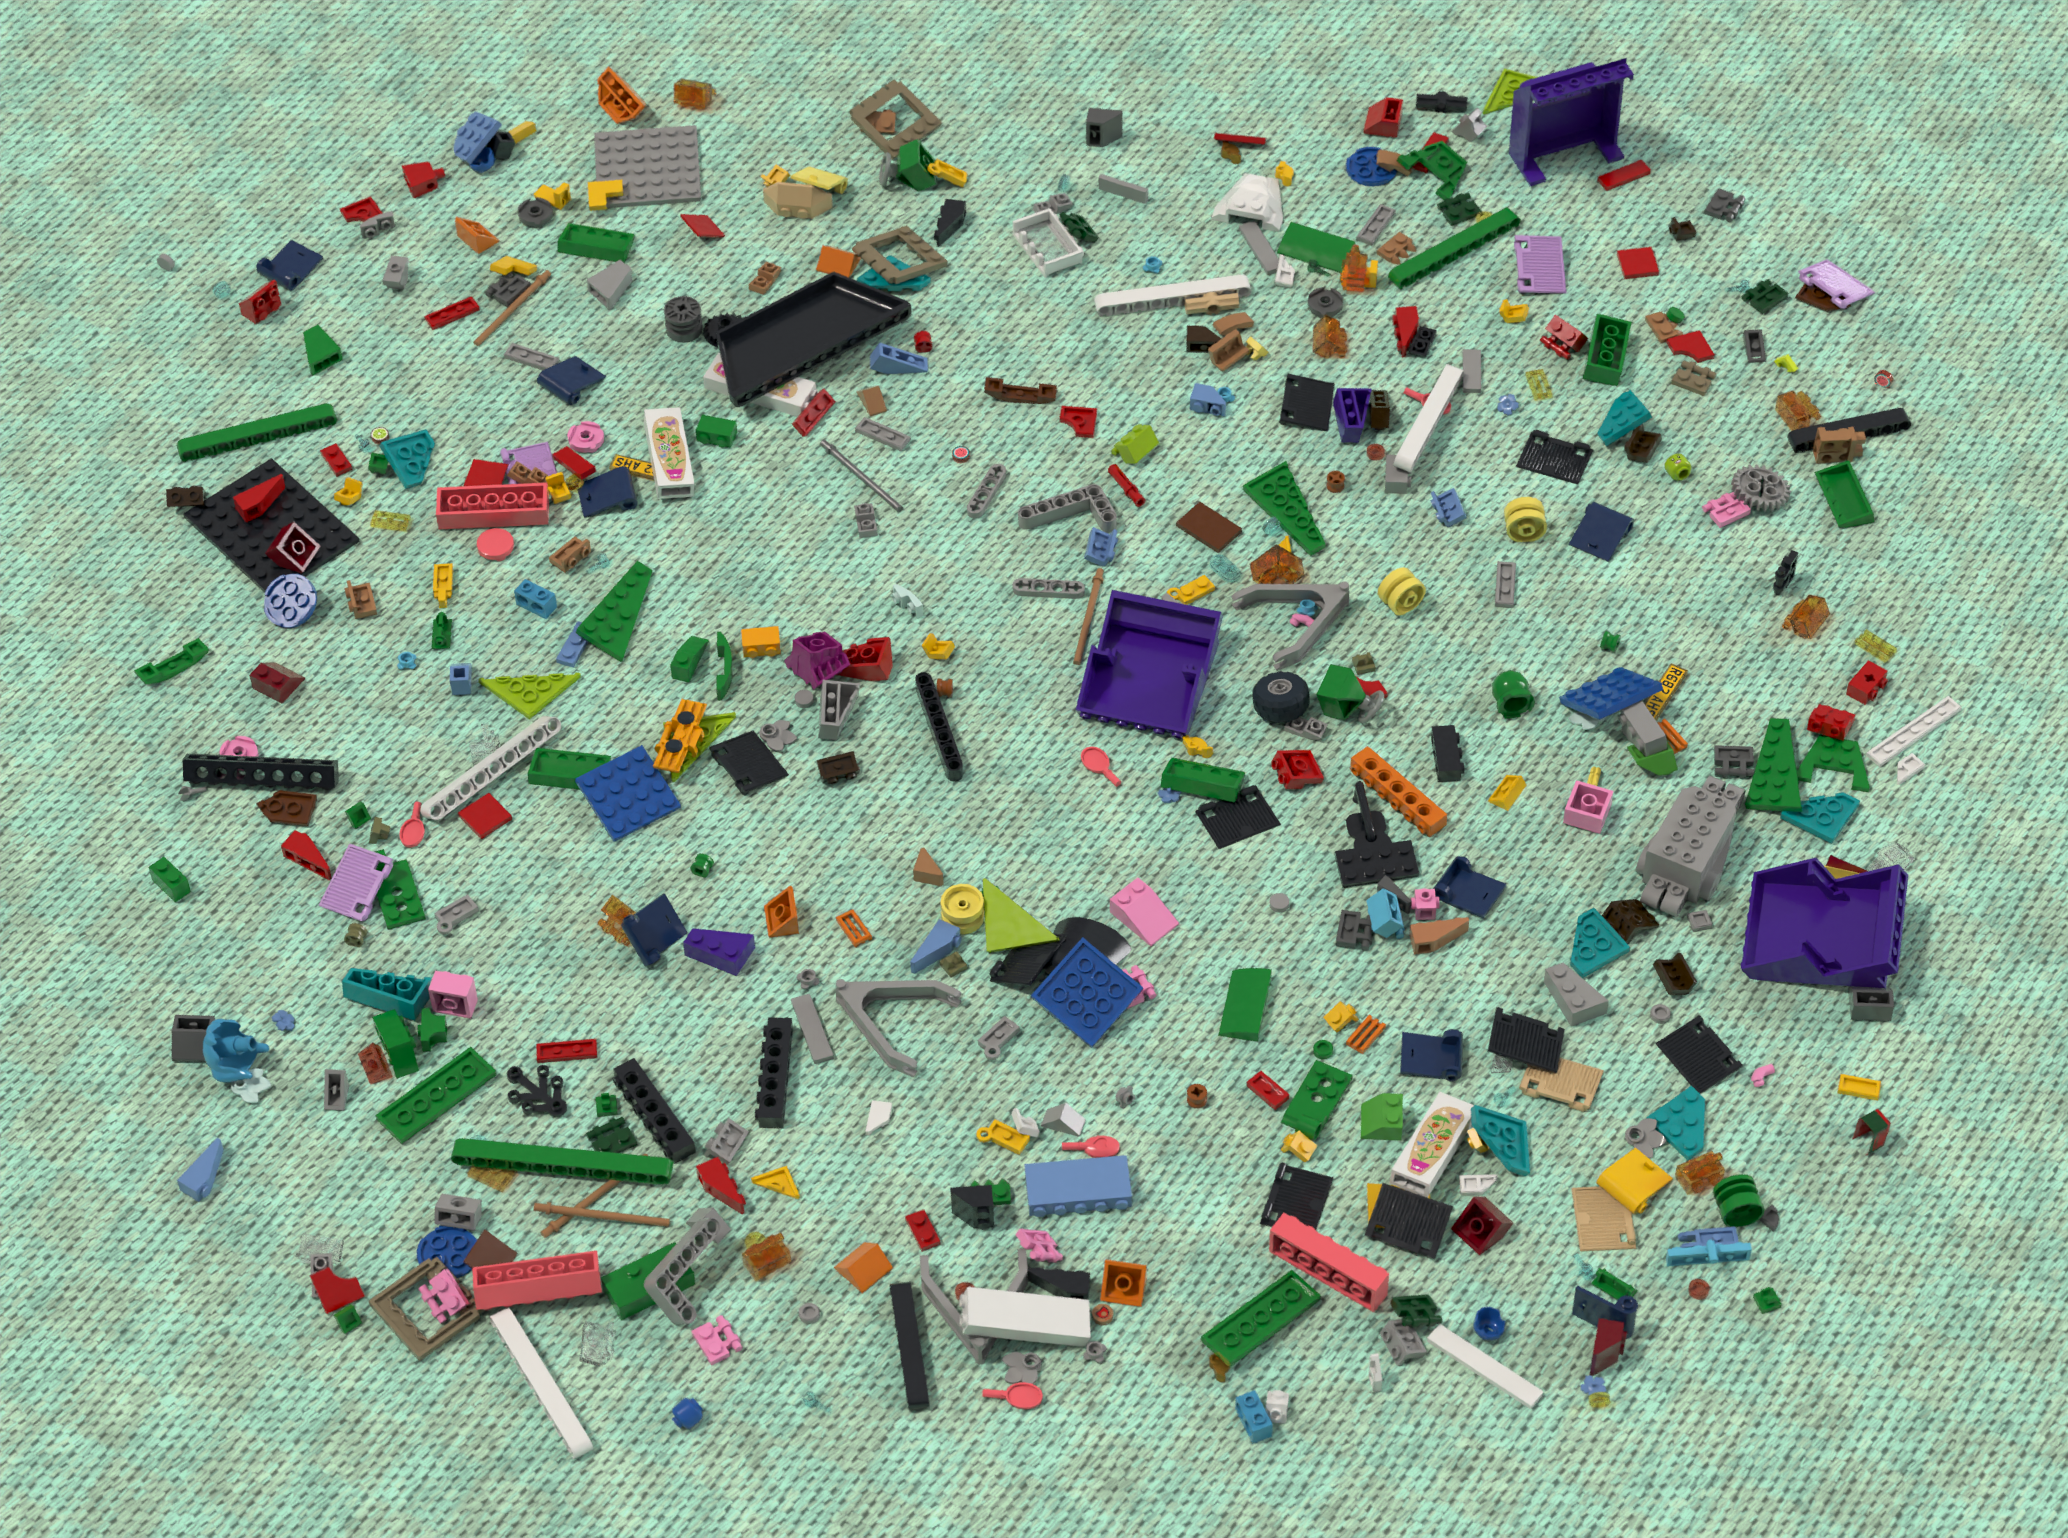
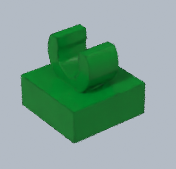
[368,453,388,474]
[345,801,371,829]
[596,1093,618,1117]
[1753,1287,1782,1314]
[333,1304,362,1334]

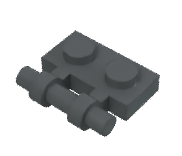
[1704,188,1745,222]
[485,272,531,307]
[1714,745,1754,778]
[1336,910,1373,951]

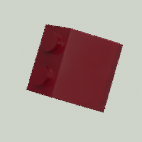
[265,522,320,573]
[249,662,305,704]
[1450,1196,1514,1255]
[1590,1318,1627,1376]

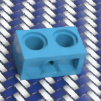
[514,579,557,619]
[1235,1390,1273,1444]

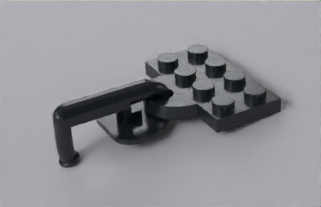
[1334,781,1419,888]

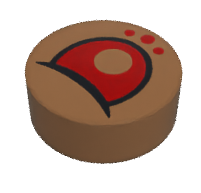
[1092,1304,1113,1325]

